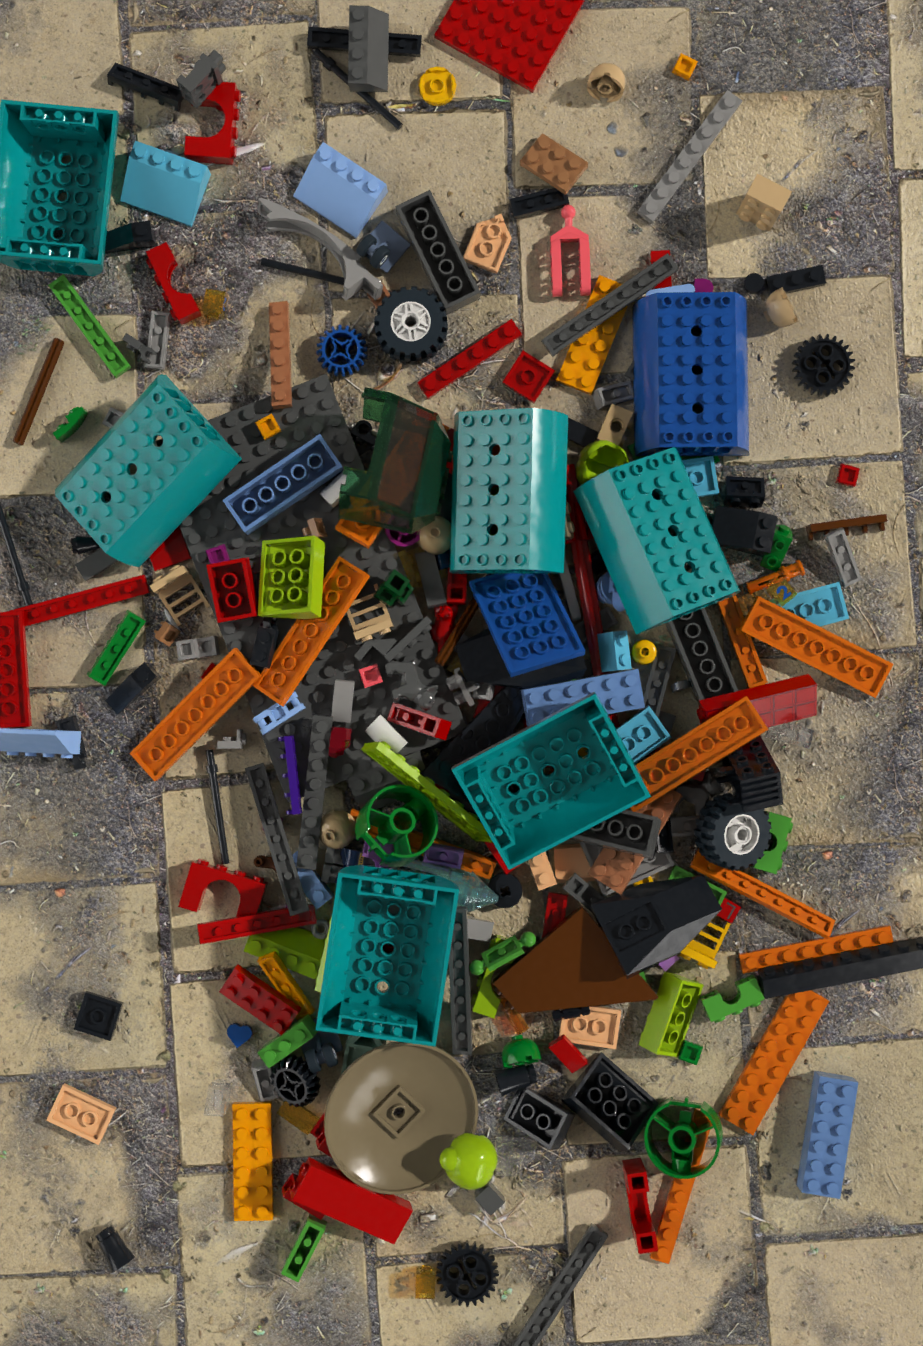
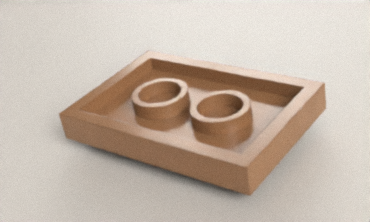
[520,133,588,195]

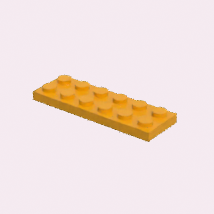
[556,275,627,395]
[232,1101,274,1221]

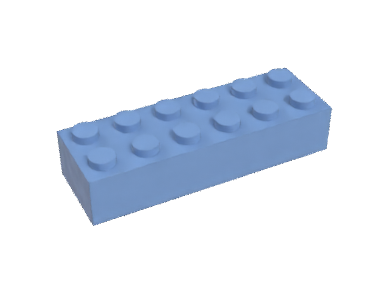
[223,434,344,535]
[521,669,645,727]
[796,1070,858,1199]

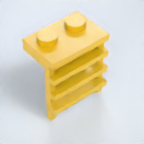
[679,922,731,969]

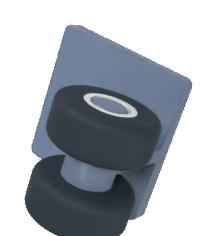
[356,221,410,273]
[301,1018,343,1073]

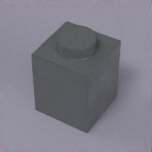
[475,1181,505,1216]

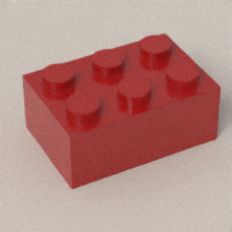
[206,557,258,623]

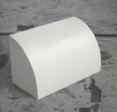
[319,467,361,508]
[365,715,408,754]

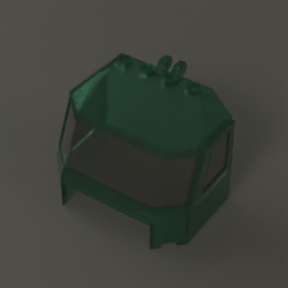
[338,387,453,534]

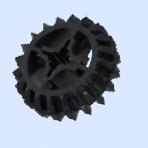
[270,1054,321,1108]

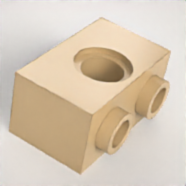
[596,404,634,447]

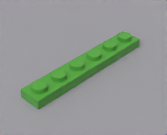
[48,274,132,379]

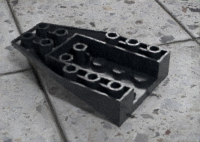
[456,599,587,689]
[591,875,722,979]

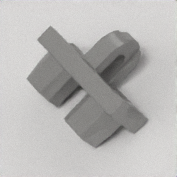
[446,668,481,707]

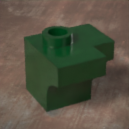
[374,569,414,607]

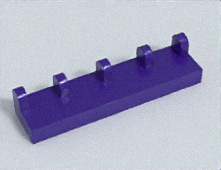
[278,735,302,815]

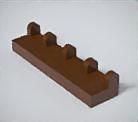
[806,514,887,541]

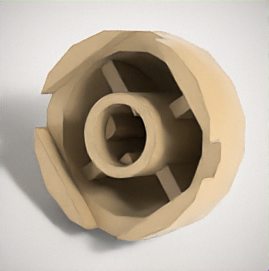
[587,63,626,102]
[763,287,798,327]
[416,516,451,555]
[319,809,356,849]

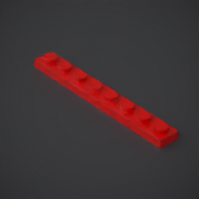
[6,575,150,627]

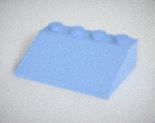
[293,142,388,238]
[0,728,81,758]

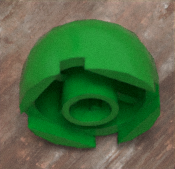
[502,1035,542,1068]

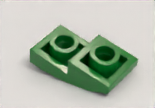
[53,406,88,443]

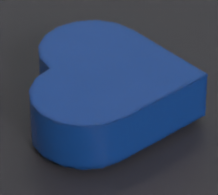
[227,1023,253,1048]

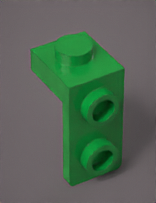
[760,525,793,571]

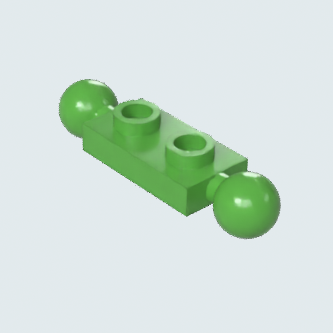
[469,931,536,975]

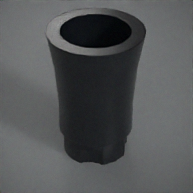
[494,1064,538,1097]
[95,1225,135,1273]

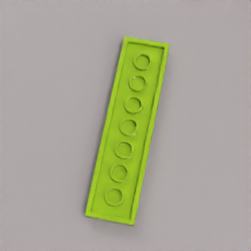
[361,741,492,842]

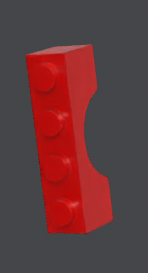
[146,242,202,325]

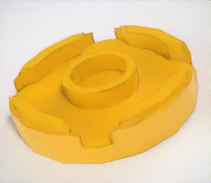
[419,66,456,106]

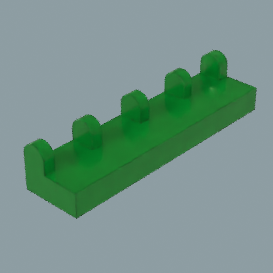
[87,609,146,686]

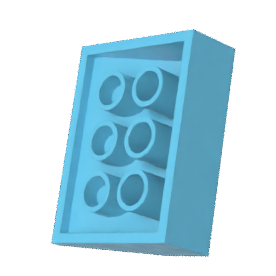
[120,141,211,227]

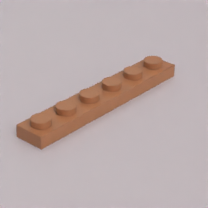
[269,301,292,410]

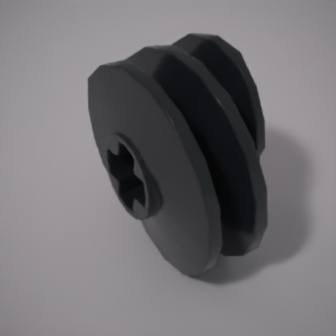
[488,873,522,908]

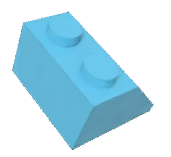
[597,630,632,672]

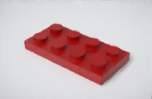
[219,964,301,1035]

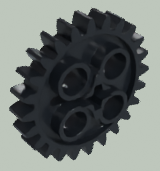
[792,334,855,397]
[436,1240,499,1307]

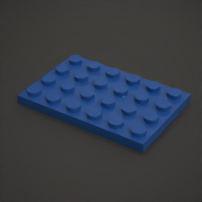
[469,573,585,677]

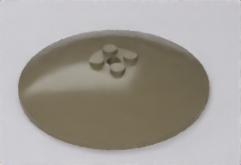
[324,1042,478,1194]

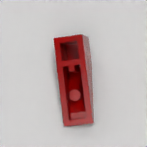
[387,702,452,741]

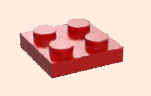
[502,350,555,404]

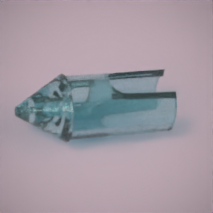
[404,860,499,913]

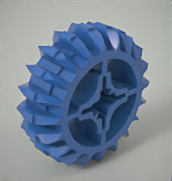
[316,324,368,377]

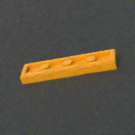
[257,951,315,1020]

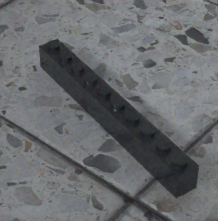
[758,937,923,999]

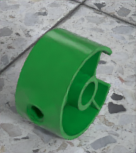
[355,785,438,867]
[644,1096,723,1179]

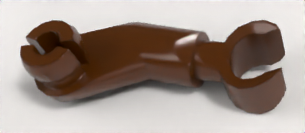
[254,855,277,873]

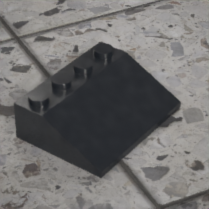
[561,1052,659,1152]

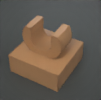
[302,518,328,539]
[154,621,181,647]

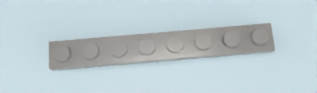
[637,90,742,224]

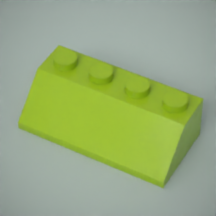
[243,927,326,980]
[638,972,704,1057]

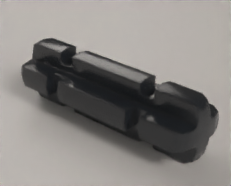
[552,1006,590,1021]

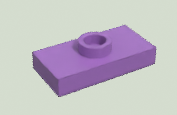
[423,843,464,869]

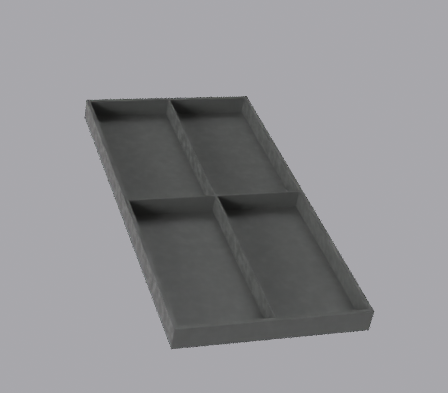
[156,374,466,803]

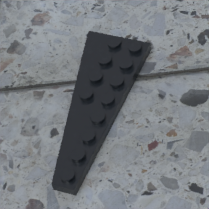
[421,686,525,804]

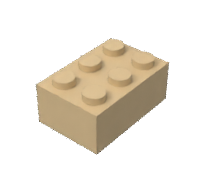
[736,173,792,231]

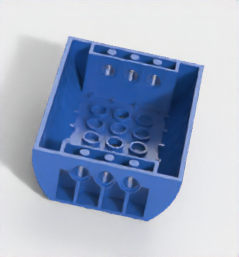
[632,292,749,457]

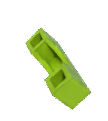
[471,934,514,1018]

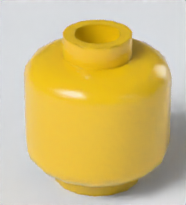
[630,640,657,665]

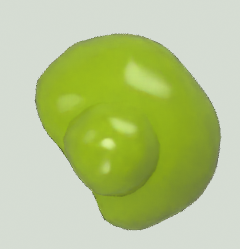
[575,440,629,485]
[439,1133,498,1190]

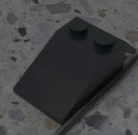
[712,506,778,557]
[503,1087,576,1150]

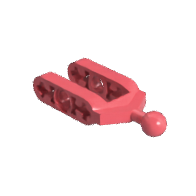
[550,205,591,297]

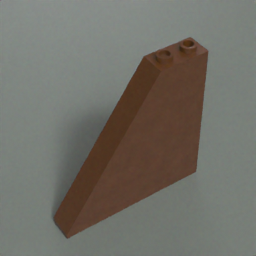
[493,905,658,1013]

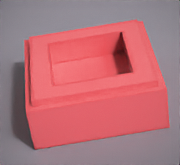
[359,664,383,688]

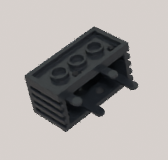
[716,736,783,813]

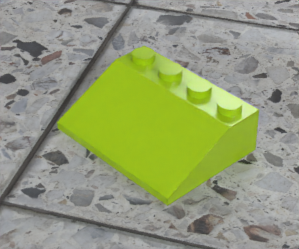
[257,536,325,619]

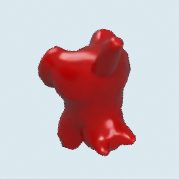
[430,604,458,654]

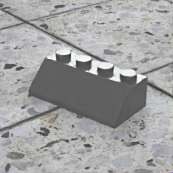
[348,5,389,92]
[347,751,427,810]

